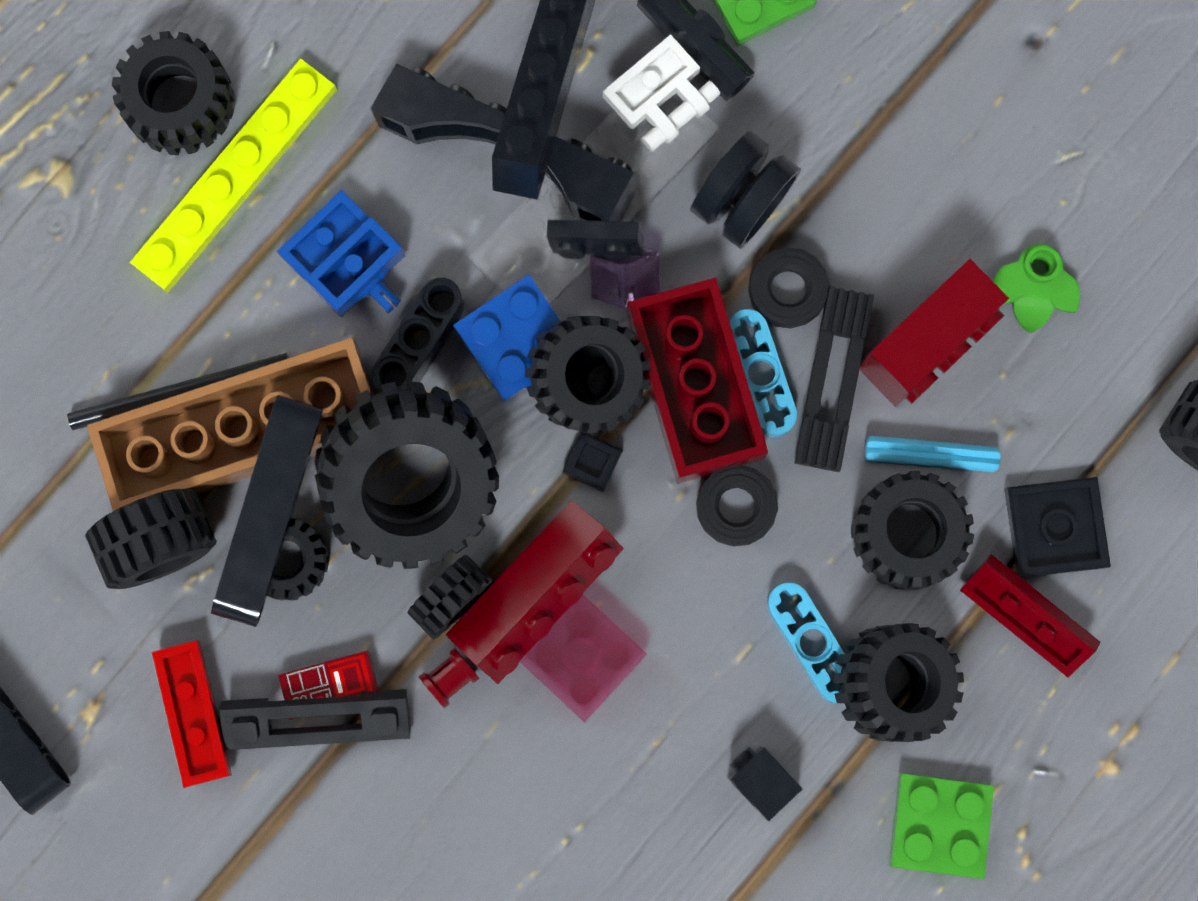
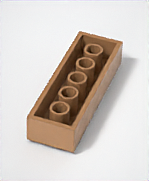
[87,337,374,511]

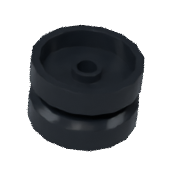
[690,131,801,249]

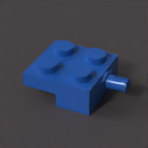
[276,190,405,318]
[453,274,580,401]

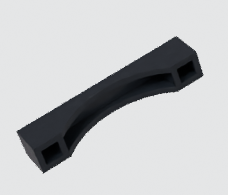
[370,63,638,221]

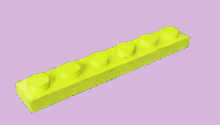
[130,58,337,293]

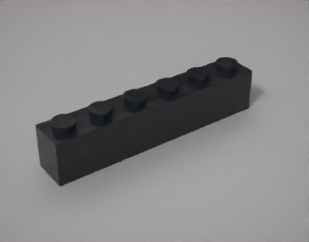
[492,0,595,200]

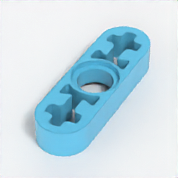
[729,309,797,438]
[767,583,845,703]

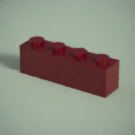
[445,500,624,684]

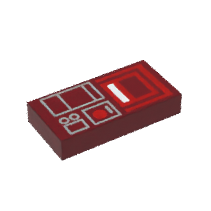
[278,650,379,720]

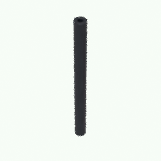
[67,353,289,430]

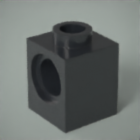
[728,746,803,821]

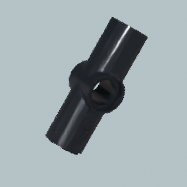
[637,0,755,101]

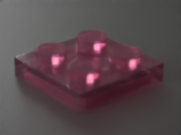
[520,595,647,723]

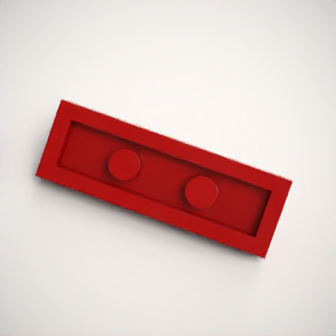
[152,640,232,788]

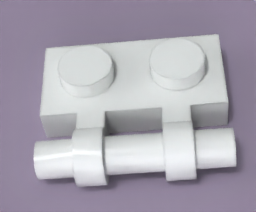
[603,34,720,152]

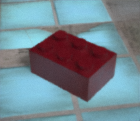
[859,259,1009,407]

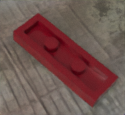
[960,554,1100,678]

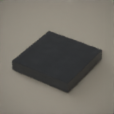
[1004,477,1111,578]

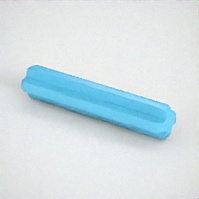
[865,435,1001,472]

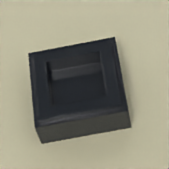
[562,431,623,492]

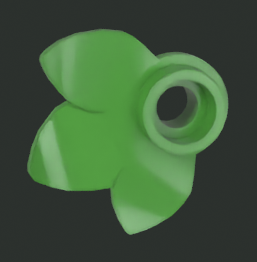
[992,244,1080,333]

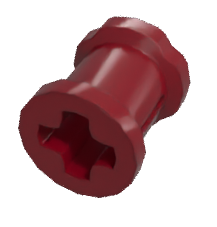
[418,647,480,709]

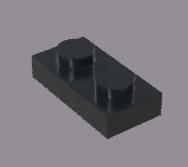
[546,220,644,260]

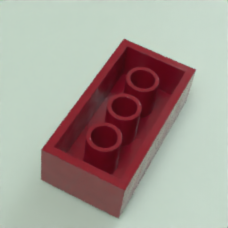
[627,277,768,484]

